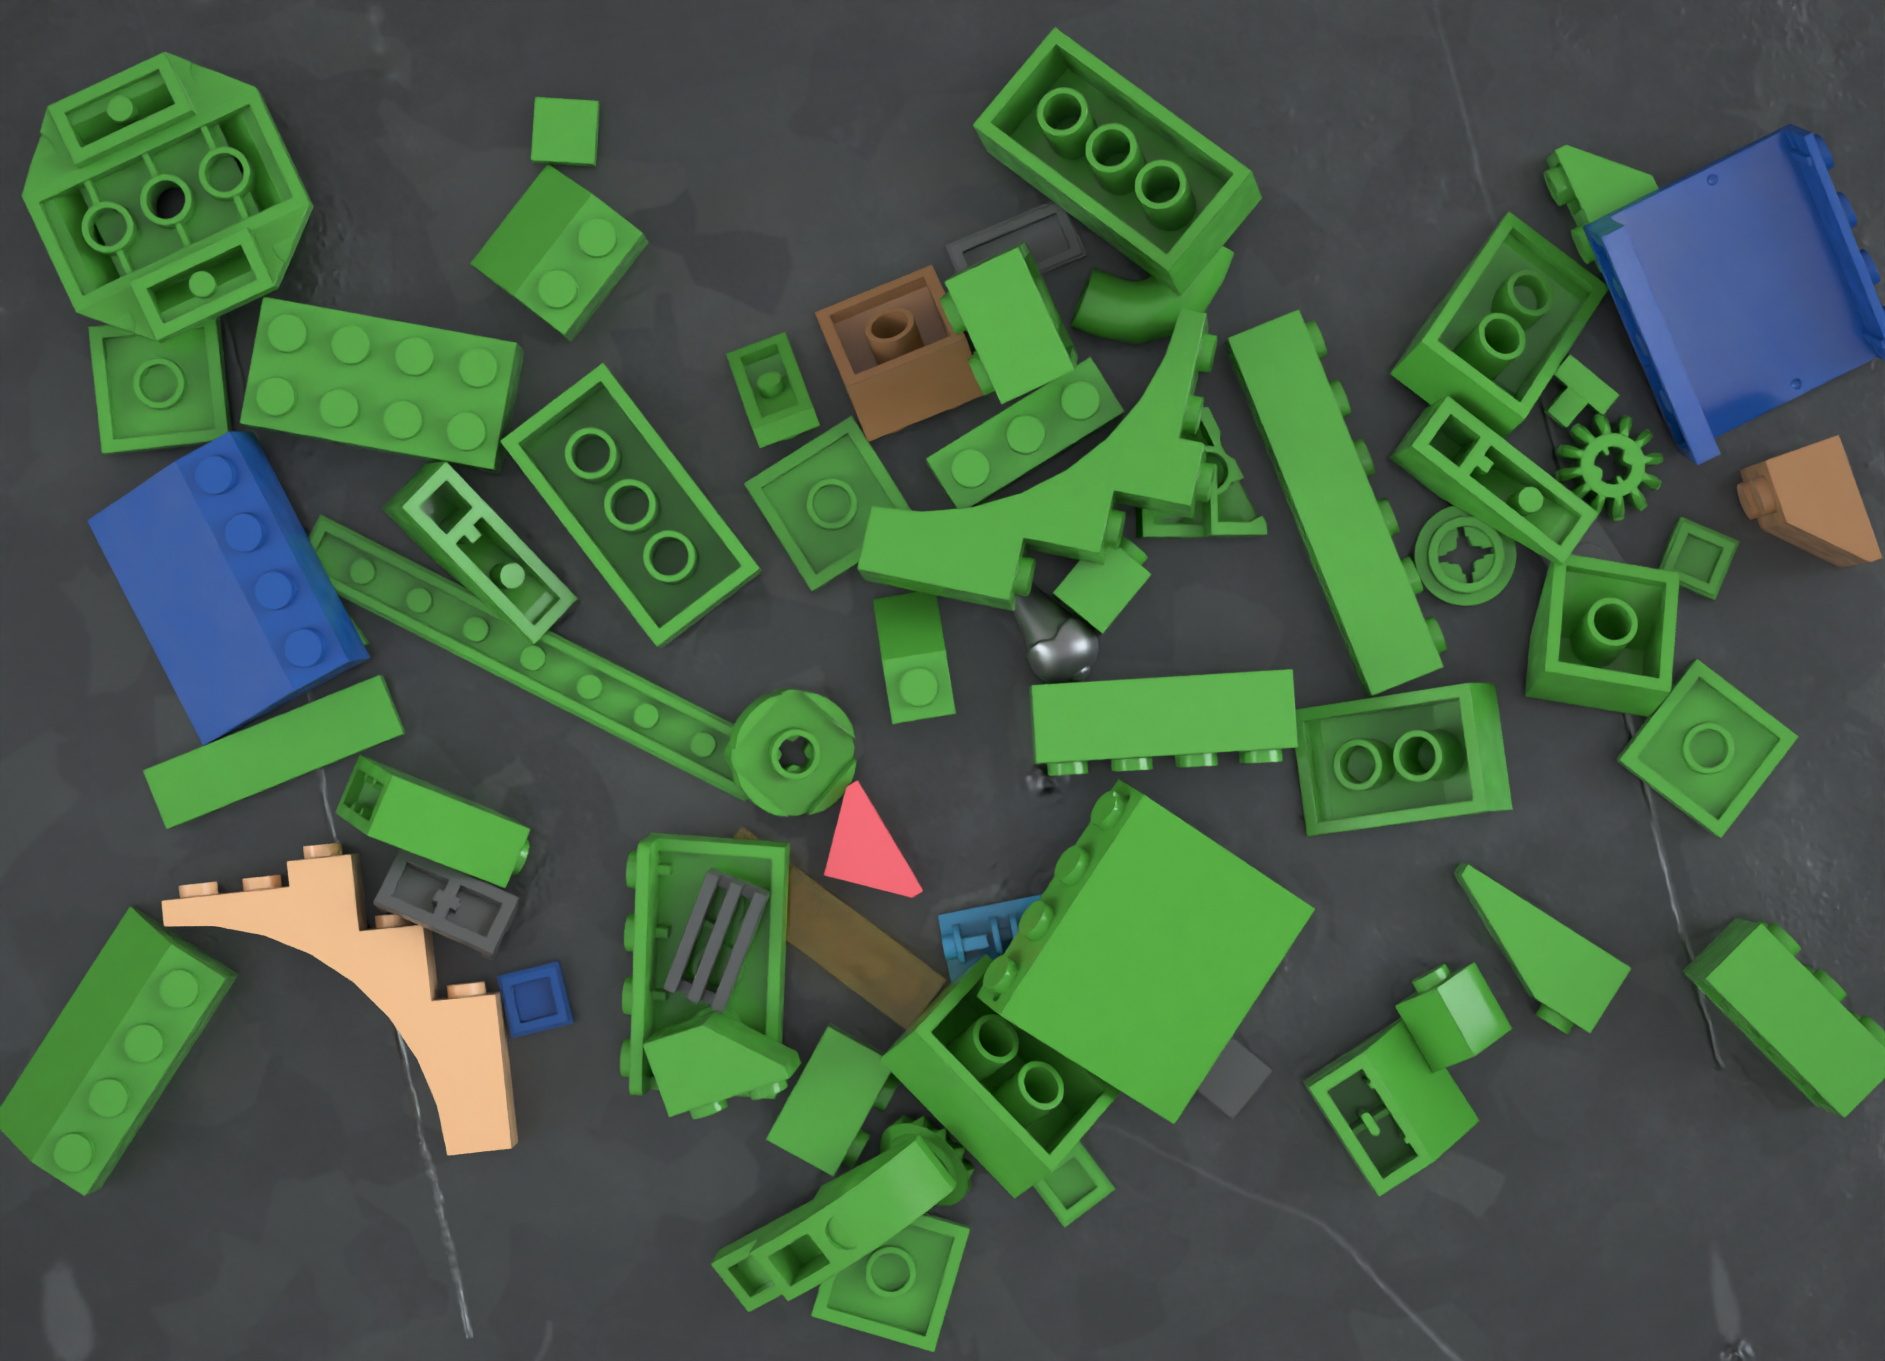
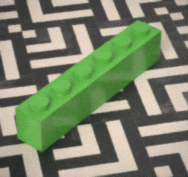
[1223,309,1447,697]

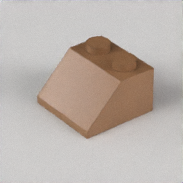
[815,265,984,442]
[1737,435,1883,568]

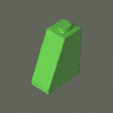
[335,755,530,888]

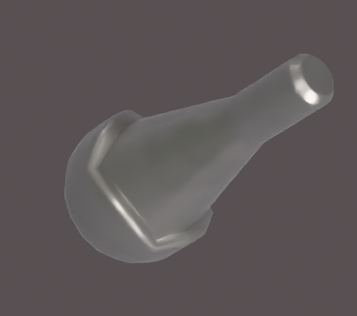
[1013,582,1099,684]

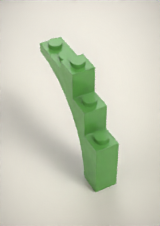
[857,308,1218,611]

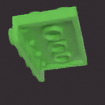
[620,832,790,1099]

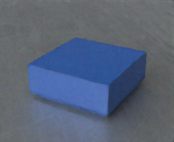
[496,960,575,1038]

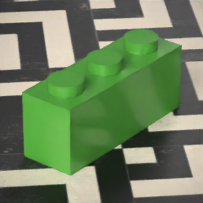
[926,357,1125,509]

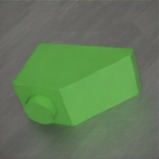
[873,592,956,725]

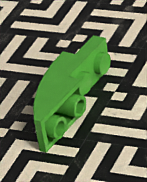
[711,1134,957,1312]

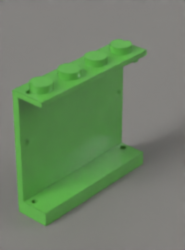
[976,779,1315,1124]

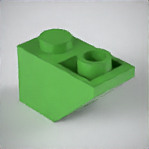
[1544,145,1659,273]
[643,1011,801,1119]

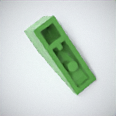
[1389,396,1599,566]
[382,461,578,644]
[1454,863,1631,1035]

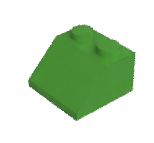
[470,164,649,342]
[1525,554,1680,717]

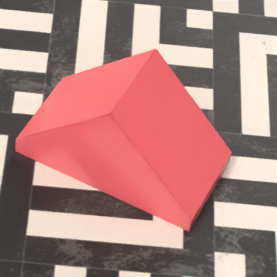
[824,780,923,898]

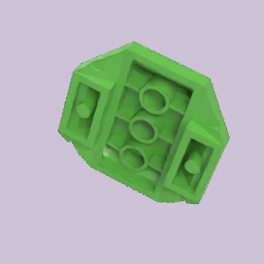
[22,52,314,343]

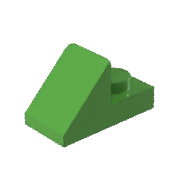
[726,332,820,448]

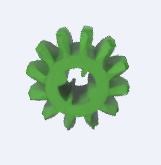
[1553,414,1663,522]

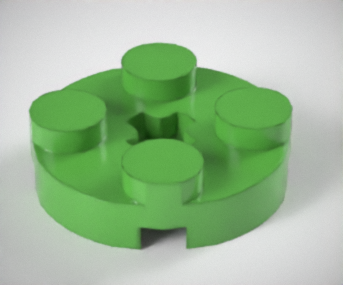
[725,687,857,817]

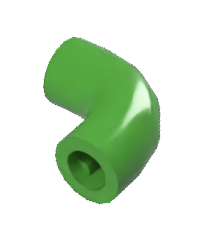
[1070,246,1234,344]

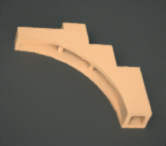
[161,842,518,1155]

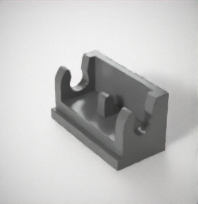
[374,848,519,962]

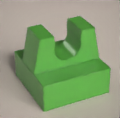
[1543,354,1620,428]

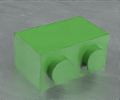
[766,1022,900,1177]

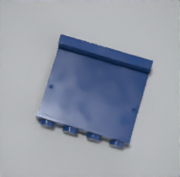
[1583,124,1885,465]

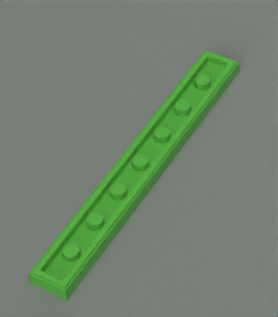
[308,514,747,802]

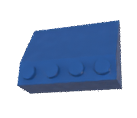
[87,431,370,746]

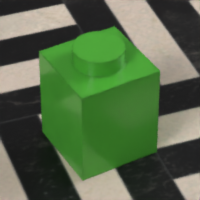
[1052,535,1152,635]
[1395,962,1512,1073]

